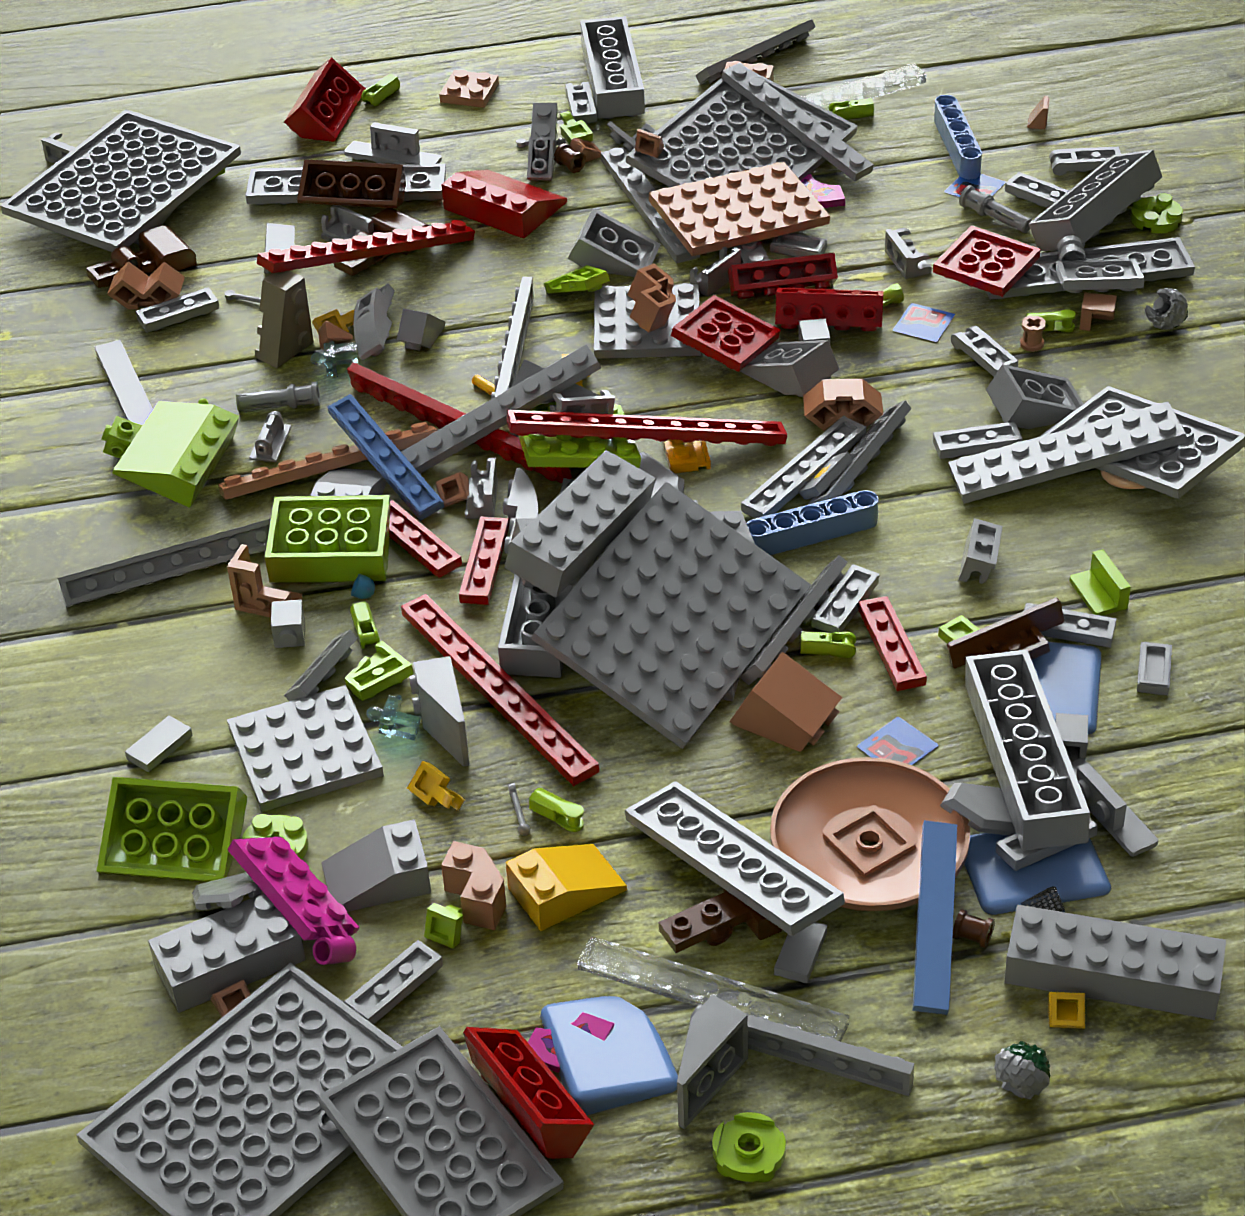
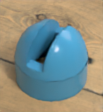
[351,574,375,599]

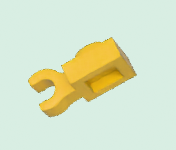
[312,309,355,333]
[407,761,465,811]

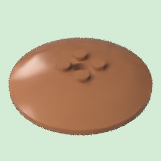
[770,757,970,911]

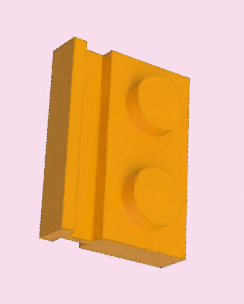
[662,440,711,473]

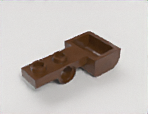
[334,208,429,276]
[87,225,197,288]
[658,888,783,953]

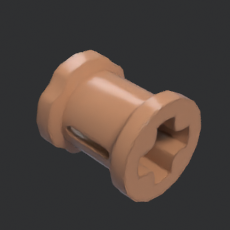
[1020,316,1046,352]

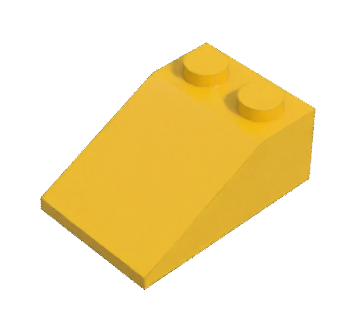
[505,844,627,931]

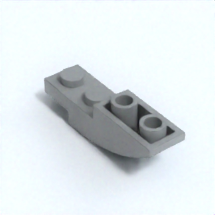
[527,103,558,180]
[354,283,395,360]
[503,468,539,554]

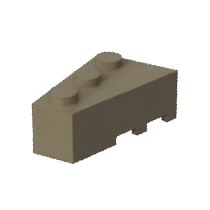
[254,271,314,368]

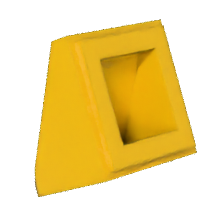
[1048,992,1085,1029]

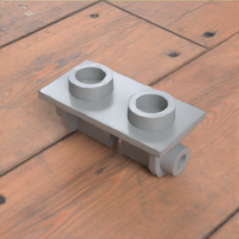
[249,411,291,462]

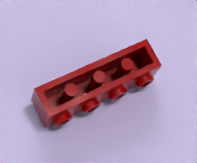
[728,252,838,299]
[775,288,884,331]

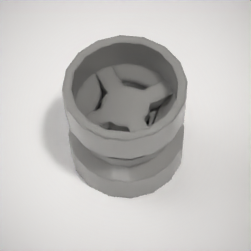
[1057,235,1086,261]

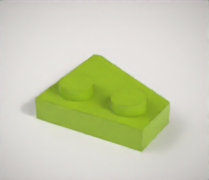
[544,265,610,293]
[344,641,414,701]

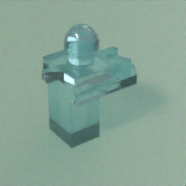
[310,341,358,377]
[366,695,421,741]

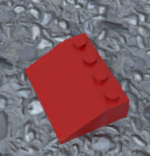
[441,169,567,239]

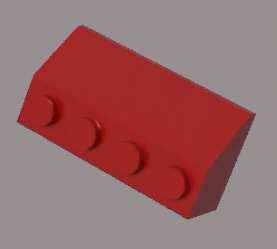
[284,57,366,142]
[463,1027,594,1159]

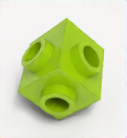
[101,416,143,459]

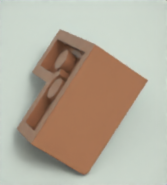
[227,544,303,618]

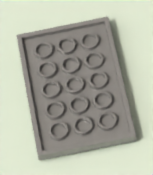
[1039,386,1245,499]
[318,1026,564,1216]

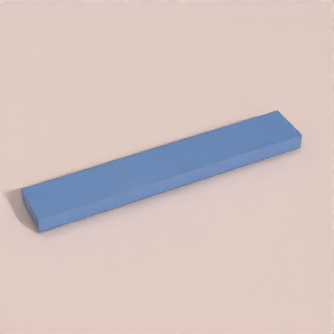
[327,394,444,521]
[912,820,958,1015]

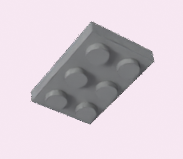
[1056,259,1144,293]

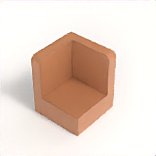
[1079,292,1117,331]

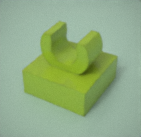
[424,903,463,949]

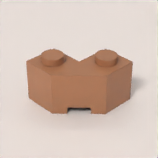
[107,261,185,310]
[627,264,676,333]
[803,379,883,431]
[441,841,507,930]

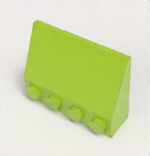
[112,401,239,508]
[265,495,390,583]
[96,777,248,882]

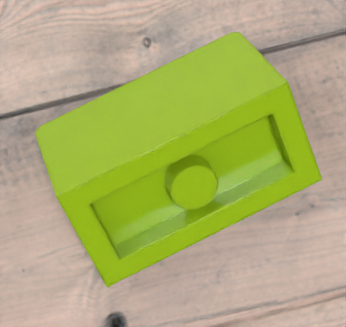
[1069,549,1131,616]

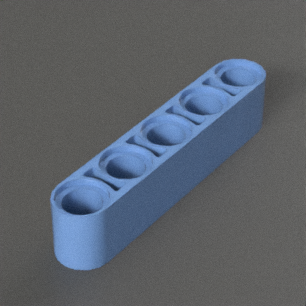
[934,95,982,179]
[746,490,879,555]

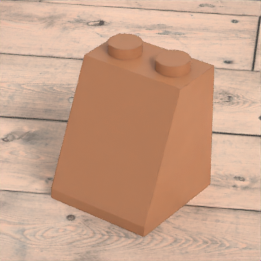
[729,652,843,752]

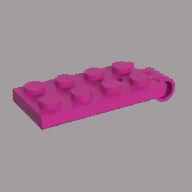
[227,837,360,965]

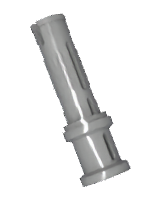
[959,185,1033,233]
[236,381,320,411]

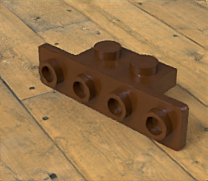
[946,597,1064,669]

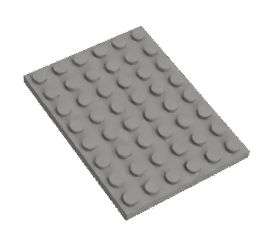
[626,69,858,187]
[0,110,241,252]
[531,481,811,749]
[76,963,402,1216]

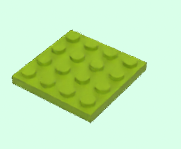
[518,402,641,468]

